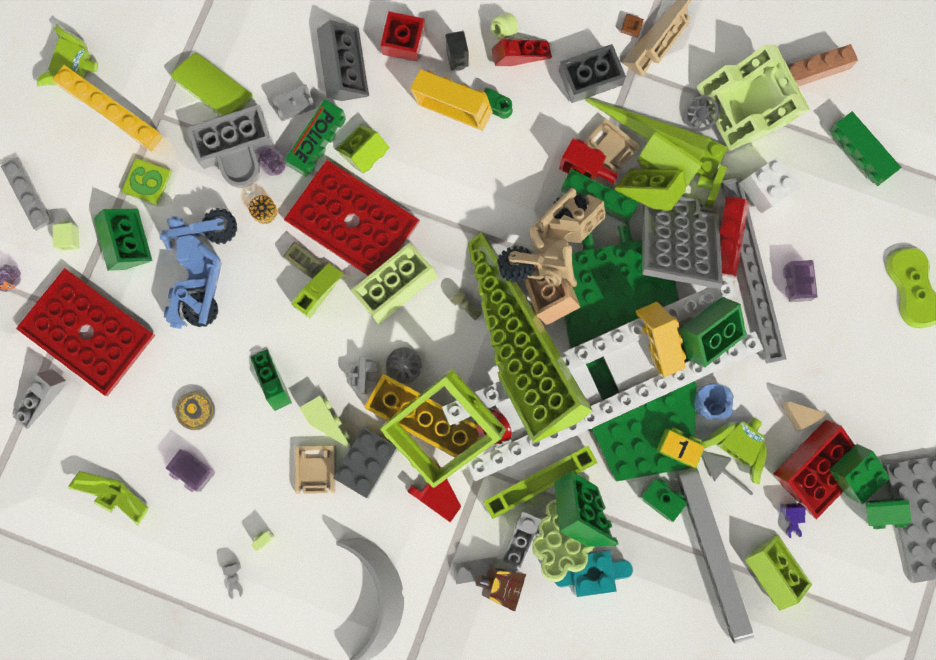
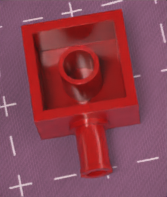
[559,138,619,184]

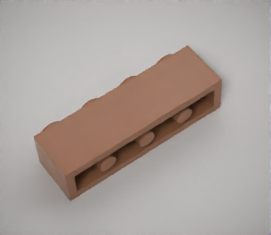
[787,44,858,87]

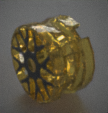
[248,195,278,224]

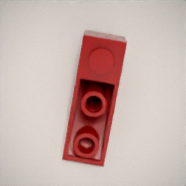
[491,39,552,67]

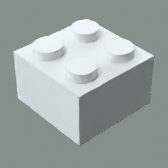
[739,157,799,213]

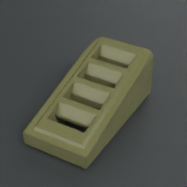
[282,241,325,279]

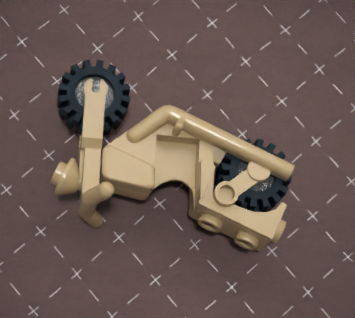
[497,188,606,287]

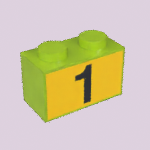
[656,428,706,468]

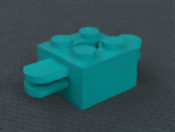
[554,550,633,597]

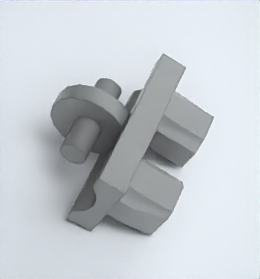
[346,357,377,394]

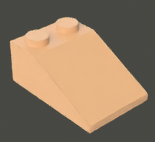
[524,265,580,325]

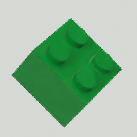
[829,444,890,505]

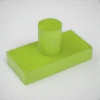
[697,165,727,207]

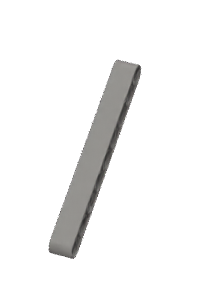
[676,467,754,644]

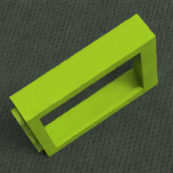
[380,369,506,488]

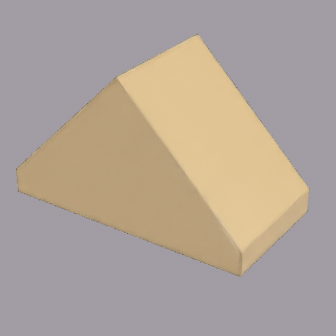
[782,401,827,431]

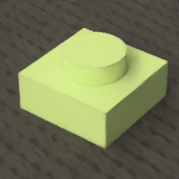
[251,531,275,551]

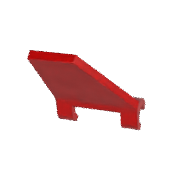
[407,463,462,523]

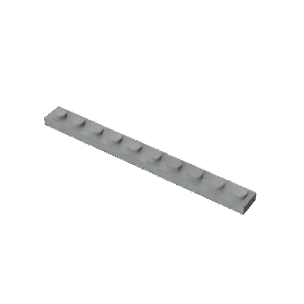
[721,177,787,364]

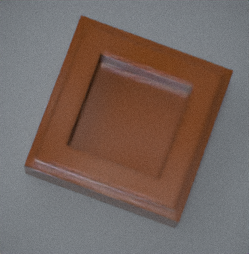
[620,14,644,38]

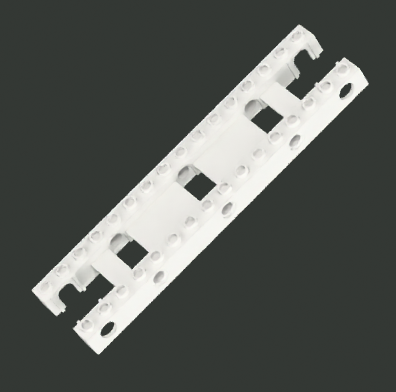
[441,278,763,481]

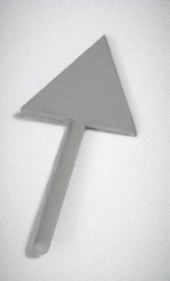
[702,452,753,495]

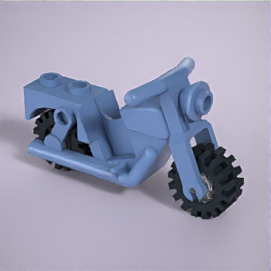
[160,208,237,329]

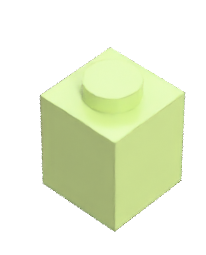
[52,221,80,251]

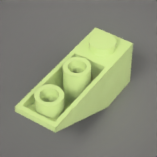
[300,395,352,448]

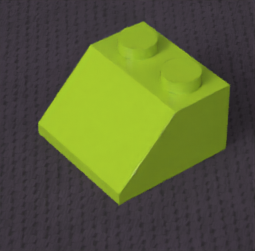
[335,124,390,174]

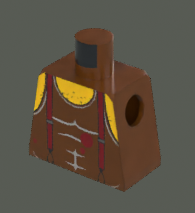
[475,568,526,611]

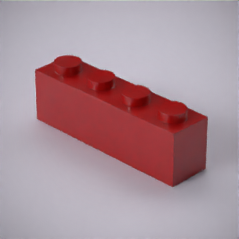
[720,197,749,277]

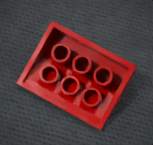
[773,419,855,520]

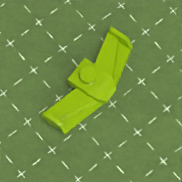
[68,471,149,526]

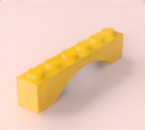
[52,65,162,152]

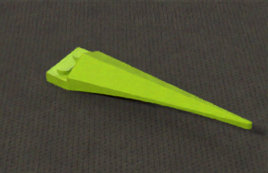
[586,98,728,179]

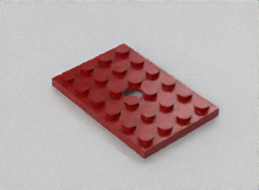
[284,160,420,276]
[16,268,156,397]

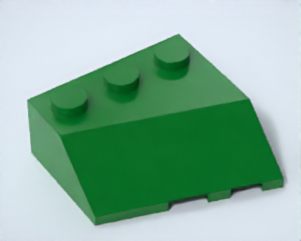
[554,471,619,547]

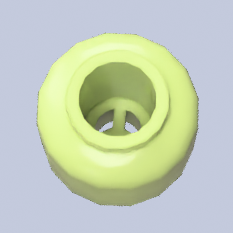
[491,12,518,39]

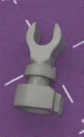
[222,562,243,599]

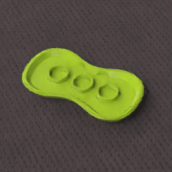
[886,247,936,328]

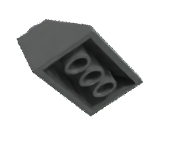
[317,20,369,101]

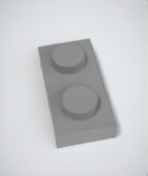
[453,557,494,584]

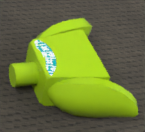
[37,23,98,87]
[700,417,767,485]

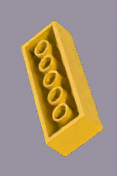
[364,374,481,458]

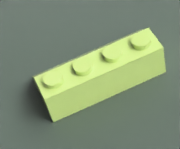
[351,243,437,325]

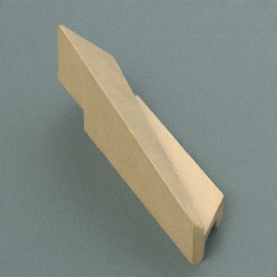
[621,0,691,76]

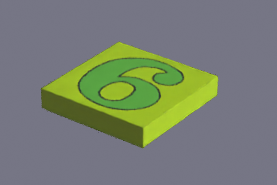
[121,158,172,206]

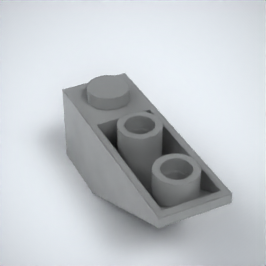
[13,369,66,429]
[502,501,544,568]

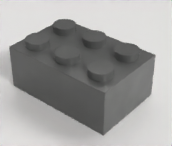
[559,44,626,103]
[333,427,397,499]

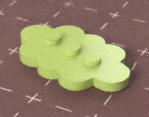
[532,499,594,582]

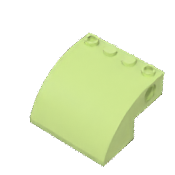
[696,45,810,150]

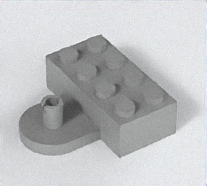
[187,105,274,188]

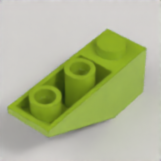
[291,263,344,319]

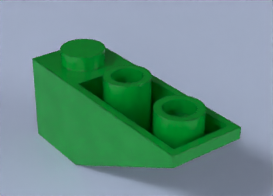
[250,349,292,411]

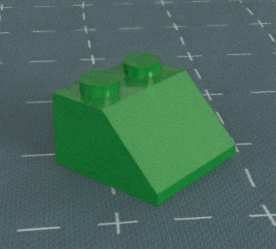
[865,498,912,529]

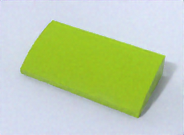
[170,52,253,117]

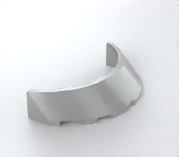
[336,538,404,660]

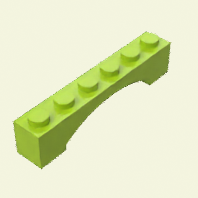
[483,445,598,519]

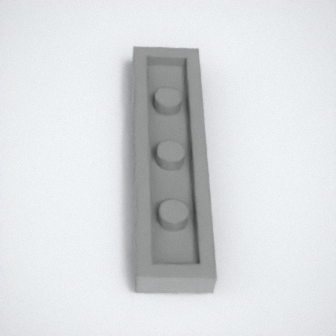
[1,158,53,231]

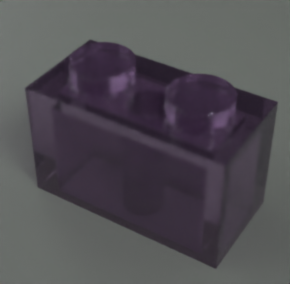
[783,260,818,302]
[166,449,215,492]

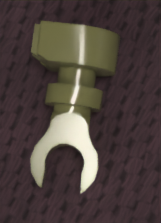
[450,290,482,321]

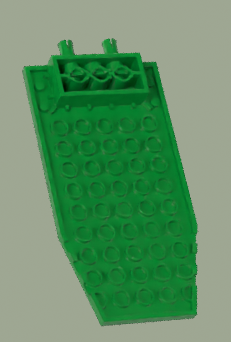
[564,224,696,482]

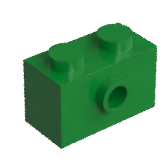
[638,478,687,522]

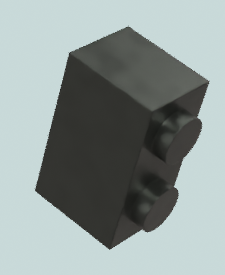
[445,30,469,71]

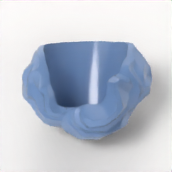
[694,383,734,419]

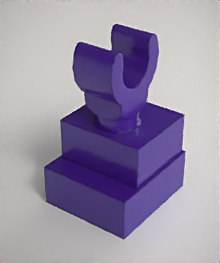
[780,503,806,538]

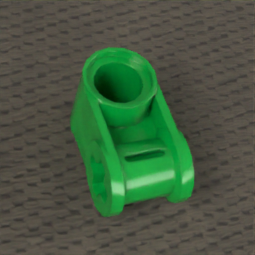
[483,88,513,119]

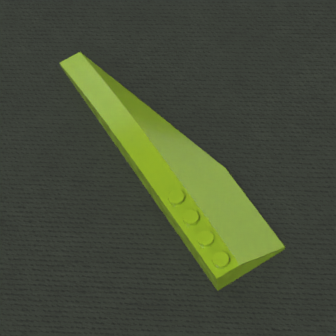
[467,232,593,443]

